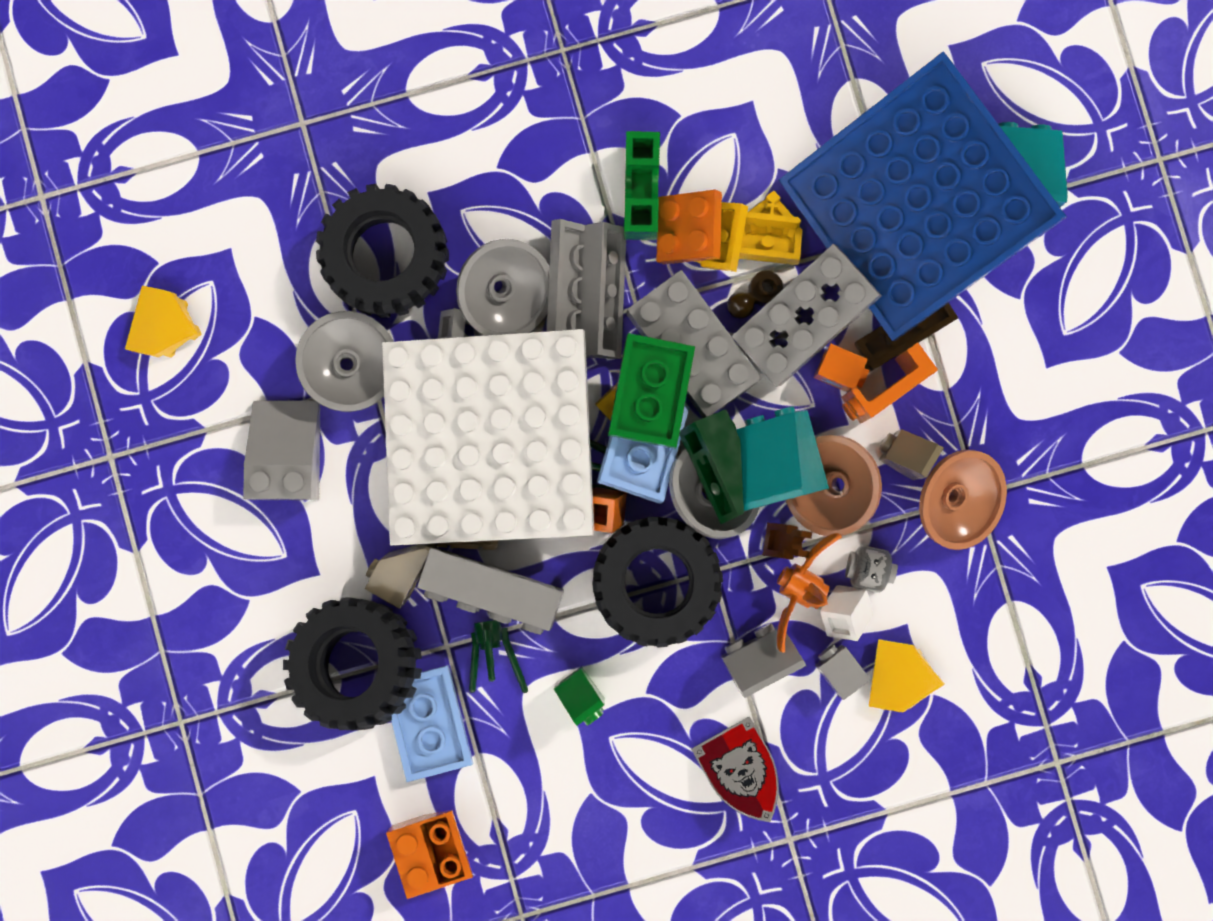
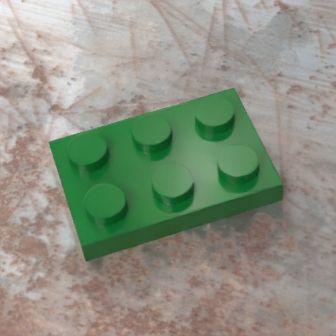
[608,333,695,449]

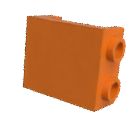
[841,342,938,424]

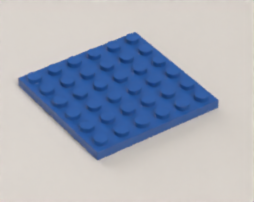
[779,51,1067,341]

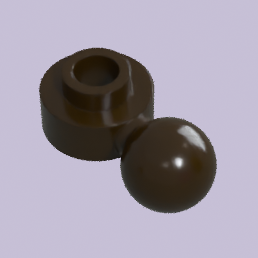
[727,271,783,319]

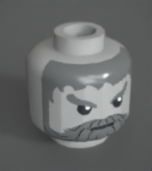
[845,545,898,593]

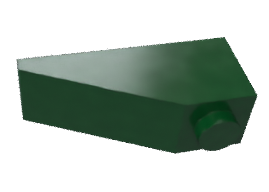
[679,409,744,524]

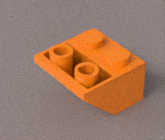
[386,810,473,899]

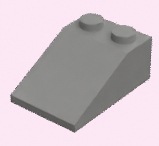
[243,401,320,500]

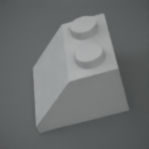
[720,623,806,698]

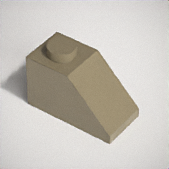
[879,429,944,481]
[364,543,438,609]

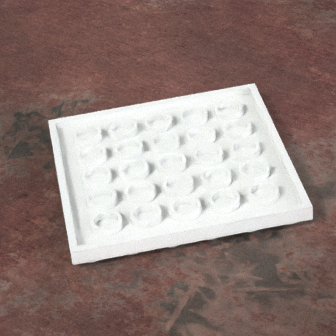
[382,329,595,546]

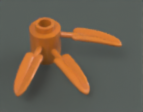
[777,533,842,653]

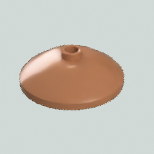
[786,435,882,536]
[919,449,1007,550]

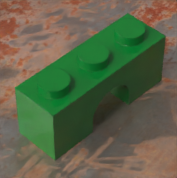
[624,131,660,240]

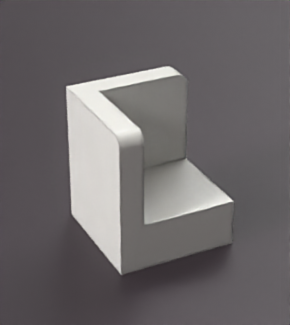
[820,585,873,641]

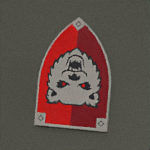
[691,716,779,822]

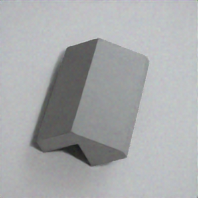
[547,219,626,359]

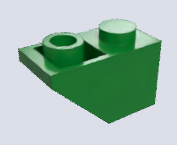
[554,666,605,726]

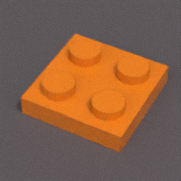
[656,189,722,265]

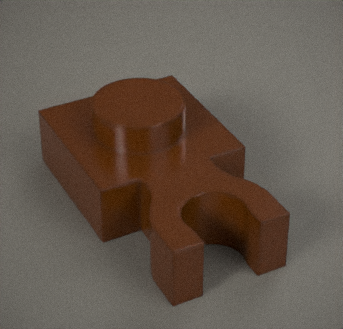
[762,522,812,560]

